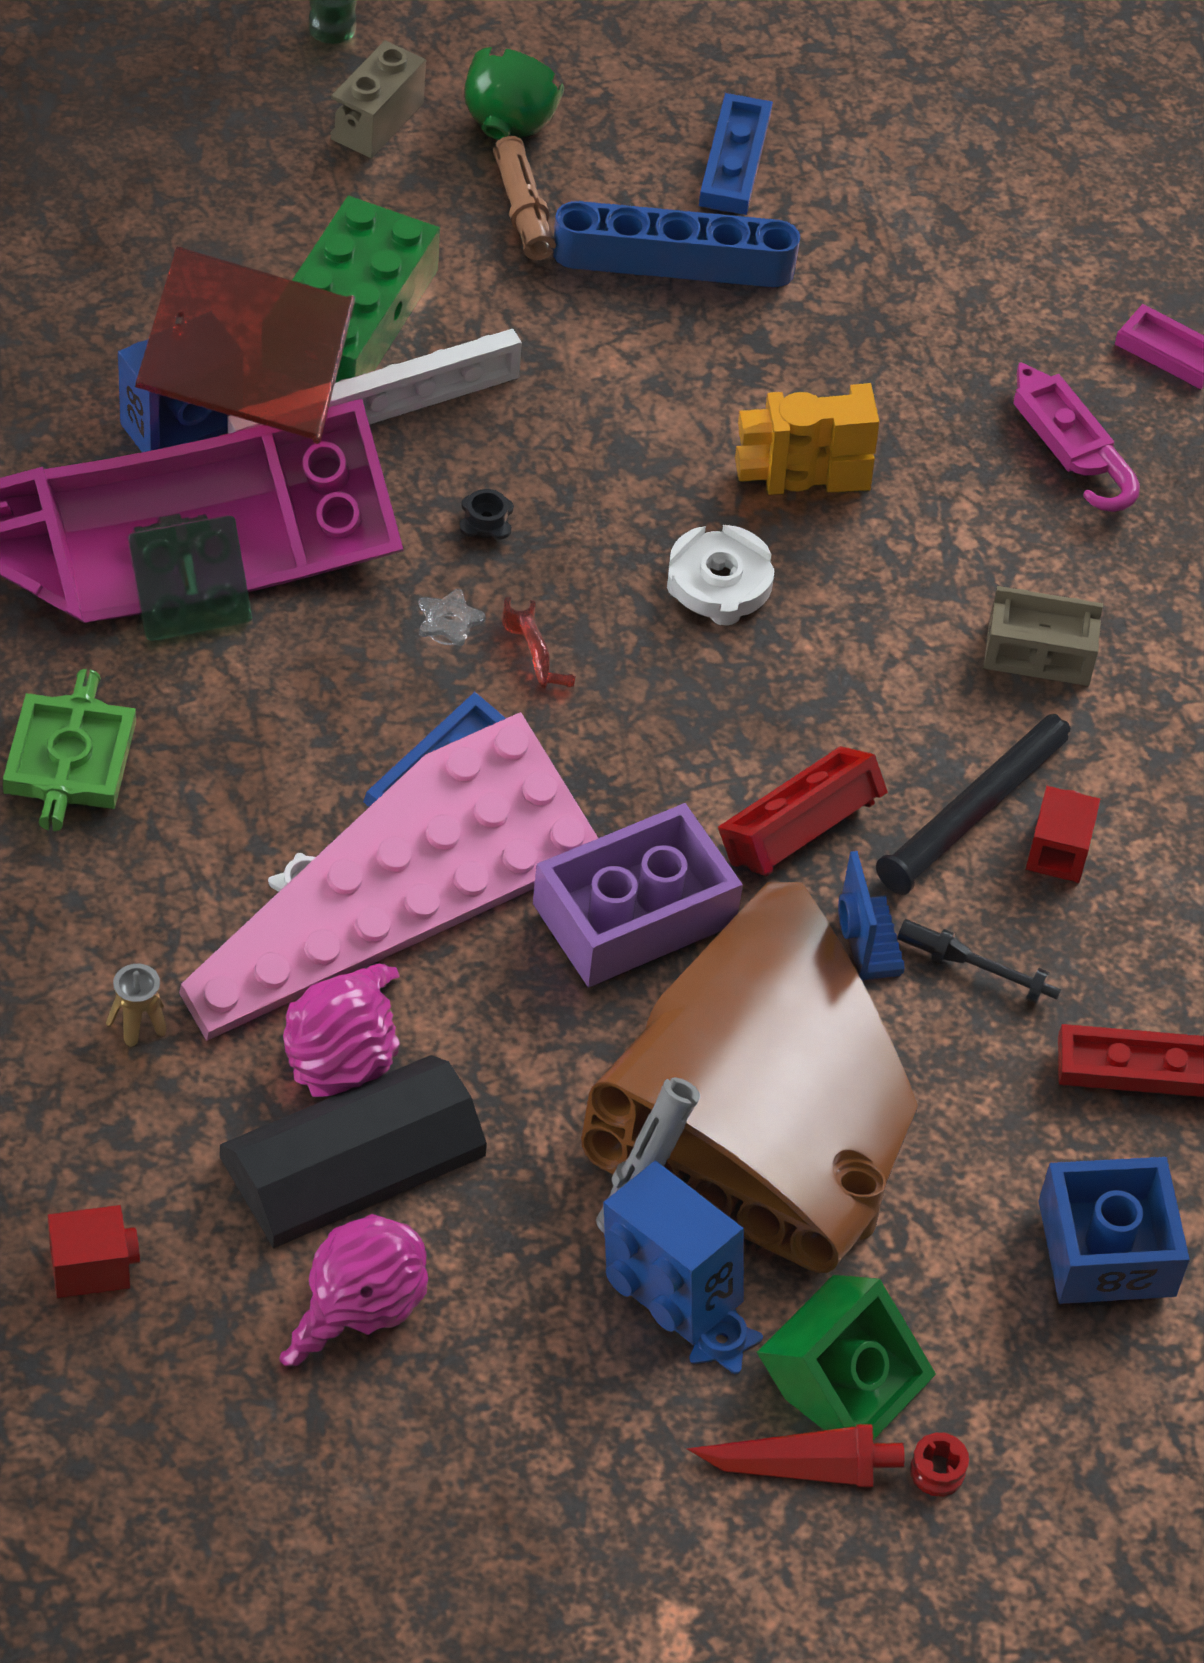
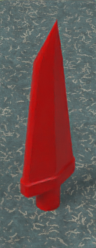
[686,1424,905,1487]

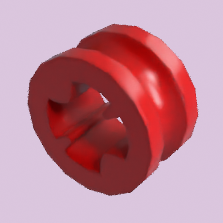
[910,1432,969,1497]

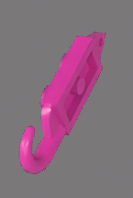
[1013,362,1140,512]

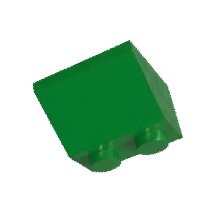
[757,1275,936,1440]

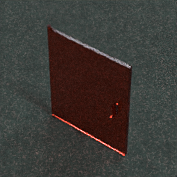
[135,246,355,444]

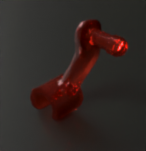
[502,597,576,689]

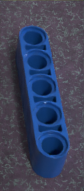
[553,201,800,287]

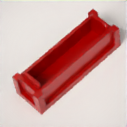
[718,746,888,876]

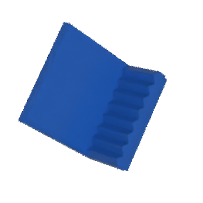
[838,851,905,980]

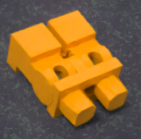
[735,383,880,495]

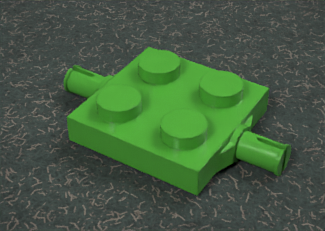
[3,669,136,831]

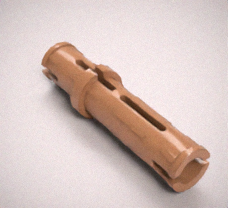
[493,136,556,260]

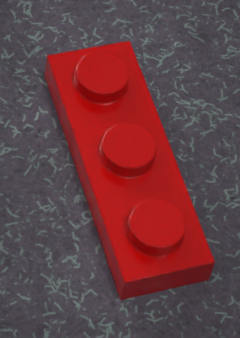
[1058,1024,1204,1097]

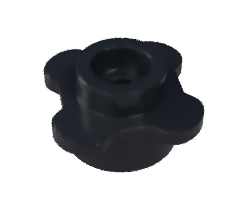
[459,489,514,540]

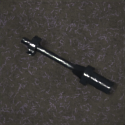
[897,919,1061,1004]

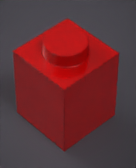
[1025,785,1101,883]
[47,1205,140,1298]

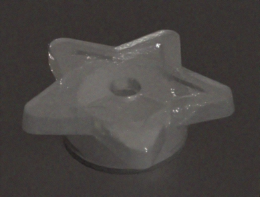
[418,589,486,646]

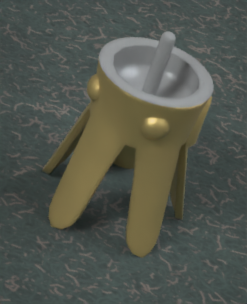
[106,964,166,1047]

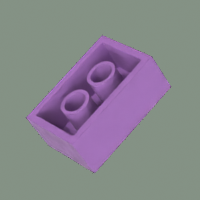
[533,803,743,988]

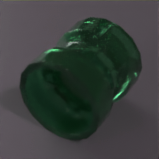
[309,0,357,44]

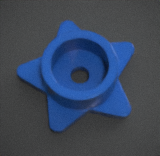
[689,1309,763,1374]

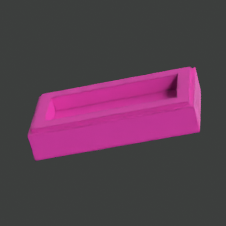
[1115,304,1204,390]

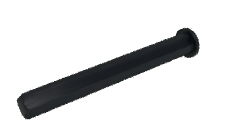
[876,714,1071,895]

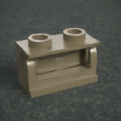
[330,40,426,159]
[983,586,1103,686]

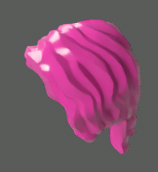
[283,963,400,1097]
[279,1214,428,1366]

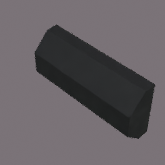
[220,1055,487,1249]

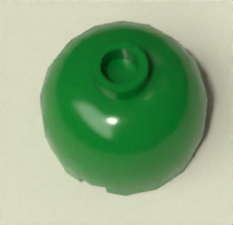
[464,47,565,140]

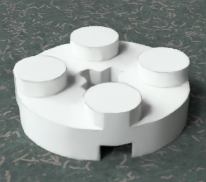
[667,525,774,626]

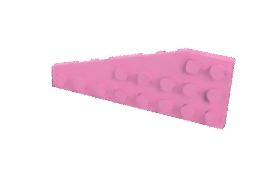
[179,712,598,1041]

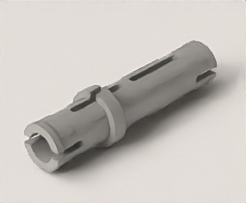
[596,1077,700,1233]

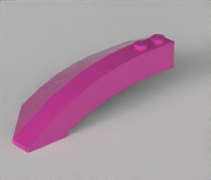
[0,398,404,623]

